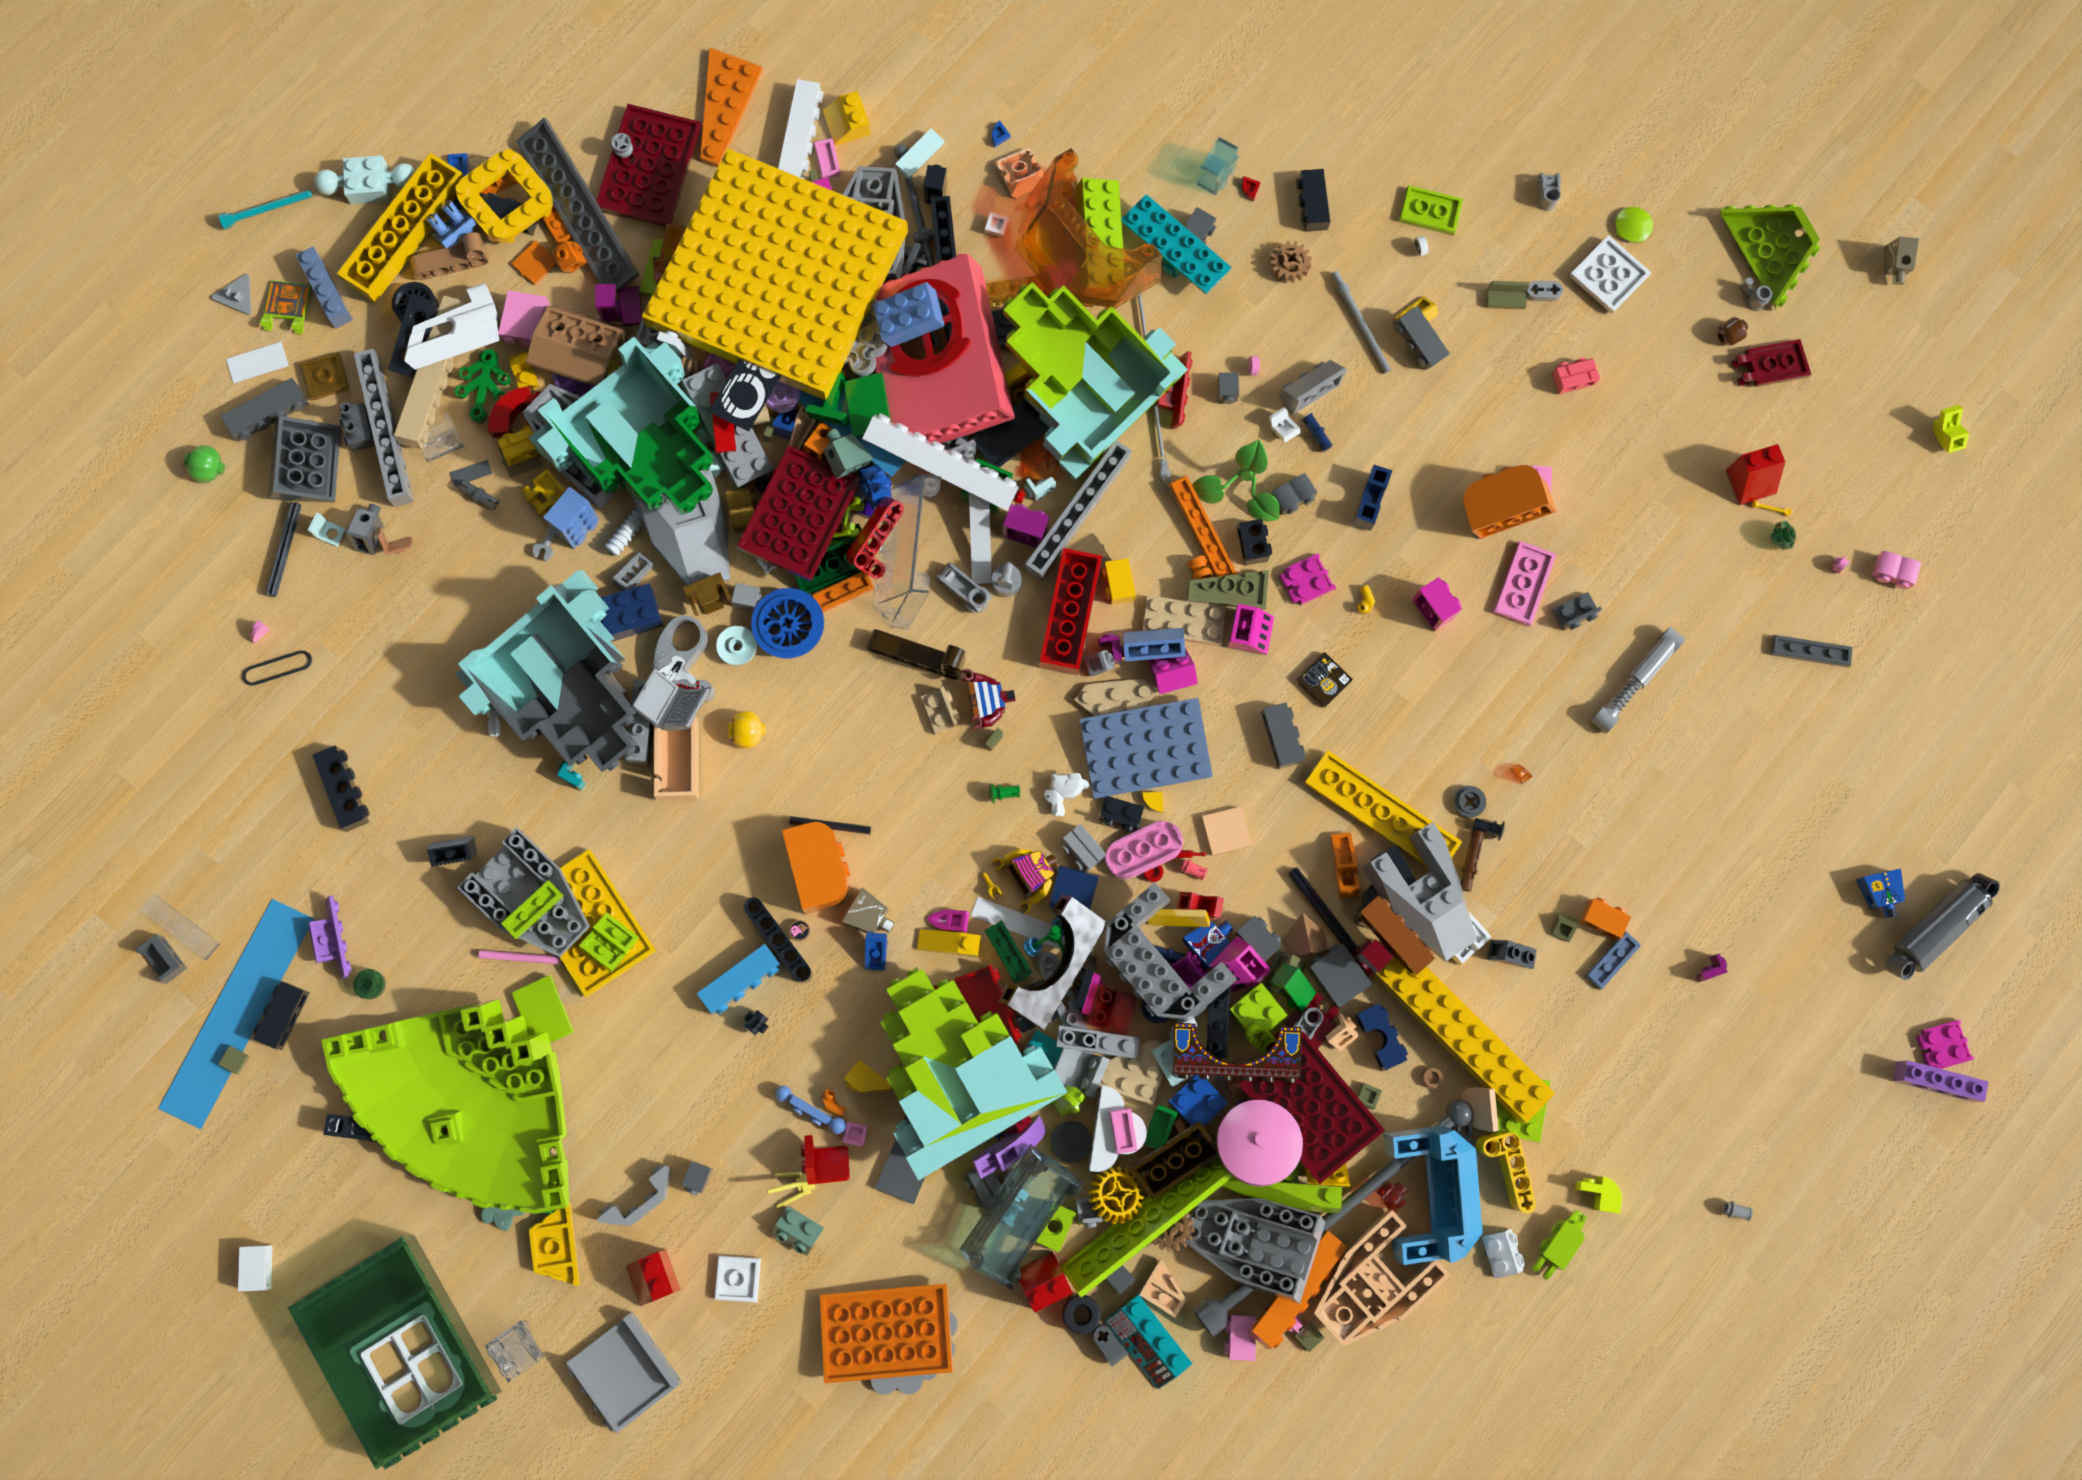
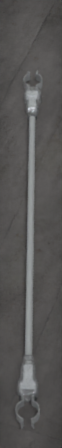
[1129,259,1171,494]

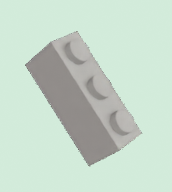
[1280,360,1347,415]

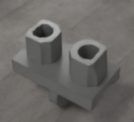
[902,243,930,276]

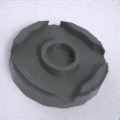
[1050,1121,1092,1163]

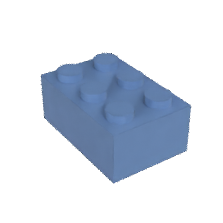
[873,282,944,347]
[543,487,599,549]

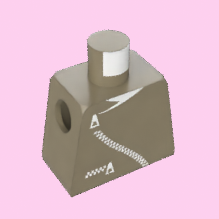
[1884,237,1919,285]
[842,888,895,933]

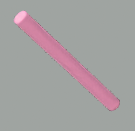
[478,950,563,965]

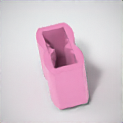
[1872,551,1921,589]
[1224,1315,1256,1361]

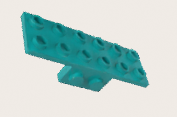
[1121,194,1231,294]

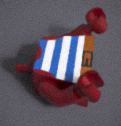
[960,668,1016,731]

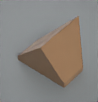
[1284,912,1328,957]

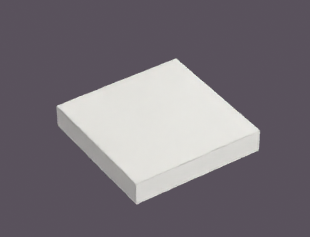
[714,1256,761,1302]

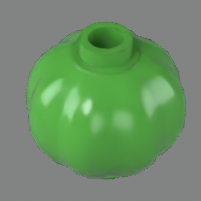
[184,445,225,483]

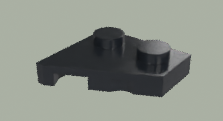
[1073,955,1097,1008]

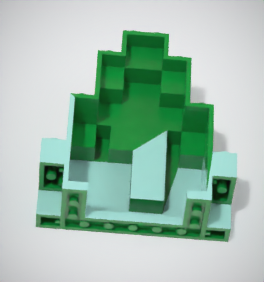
[529,337,713,516]

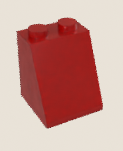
[1726,444,1786,505]
[626,1250,681,1306]
[1015,1251,1073,1313]

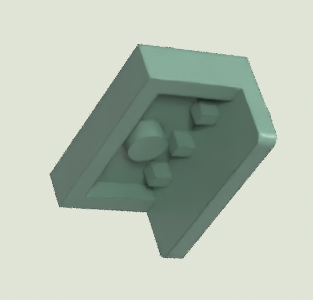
[772,1206,824,1256]

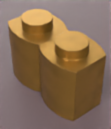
[725,487,756,532]

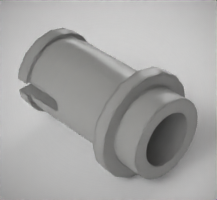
[1723,1201,1753,1221]

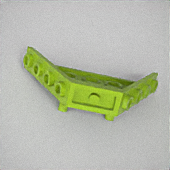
[1720,204,1821,311]

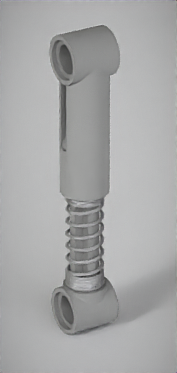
[1590,626,1686,734]

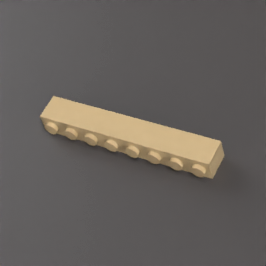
[394,296,467,449]

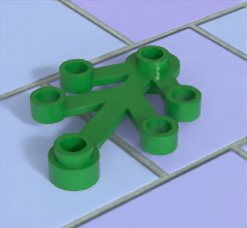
[455,349,511,424]

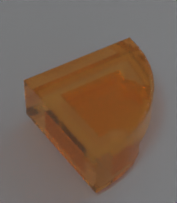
[1510,764,1533,784]

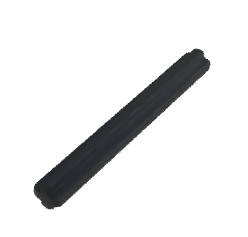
[265,502,302,597]
[1289,867,1358,953]

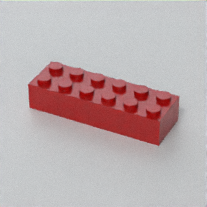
[1039,548,1102,675]

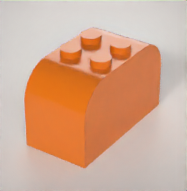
[1463,465,1557,539]
[782,822,851,914]

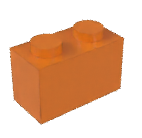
[1579,897,1631,940]

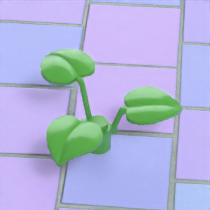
[1192,439,1280,521]

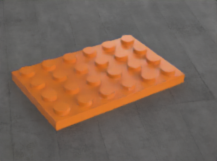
[820,1283,953,1384]

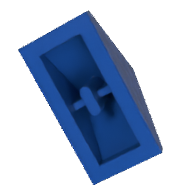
[772,409,798,439]

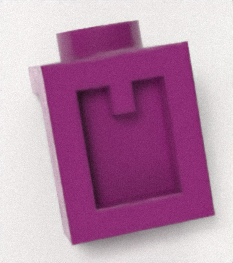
[1696,953,1728,982]

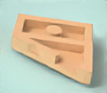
[1139,1259,1186,1318]

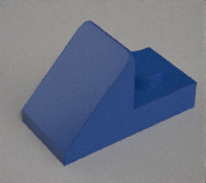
[865,932,888,971]

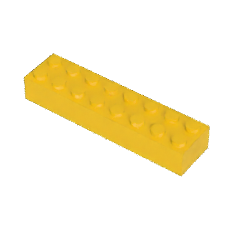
[337,153,464,303]

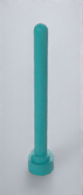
[218,190,312,230]

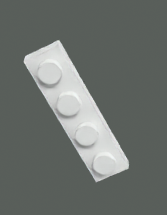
[657,331,694,359]

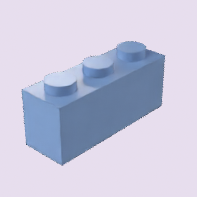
[1123,628,1185,661]

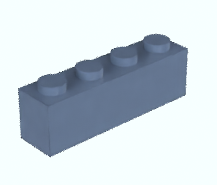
[296,246,353,329]

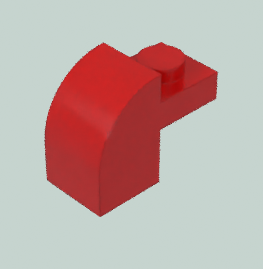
[1176,892,1224,920]

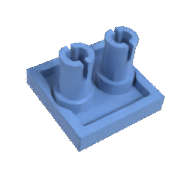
[426,200,476,248]

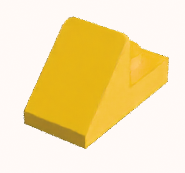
[509,351,540,390]

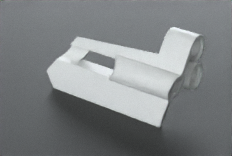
[404,283,499,369]

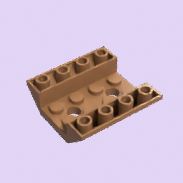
[526,305,630,386]

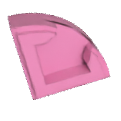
[249,620,270,643]

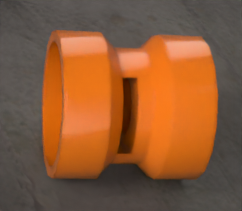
[1187,556,1212,580]

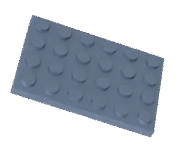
[1079,698,1213,799]

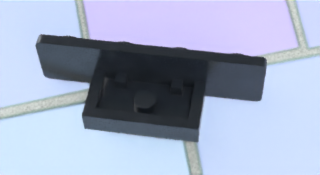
[1206,986,1231,1058]

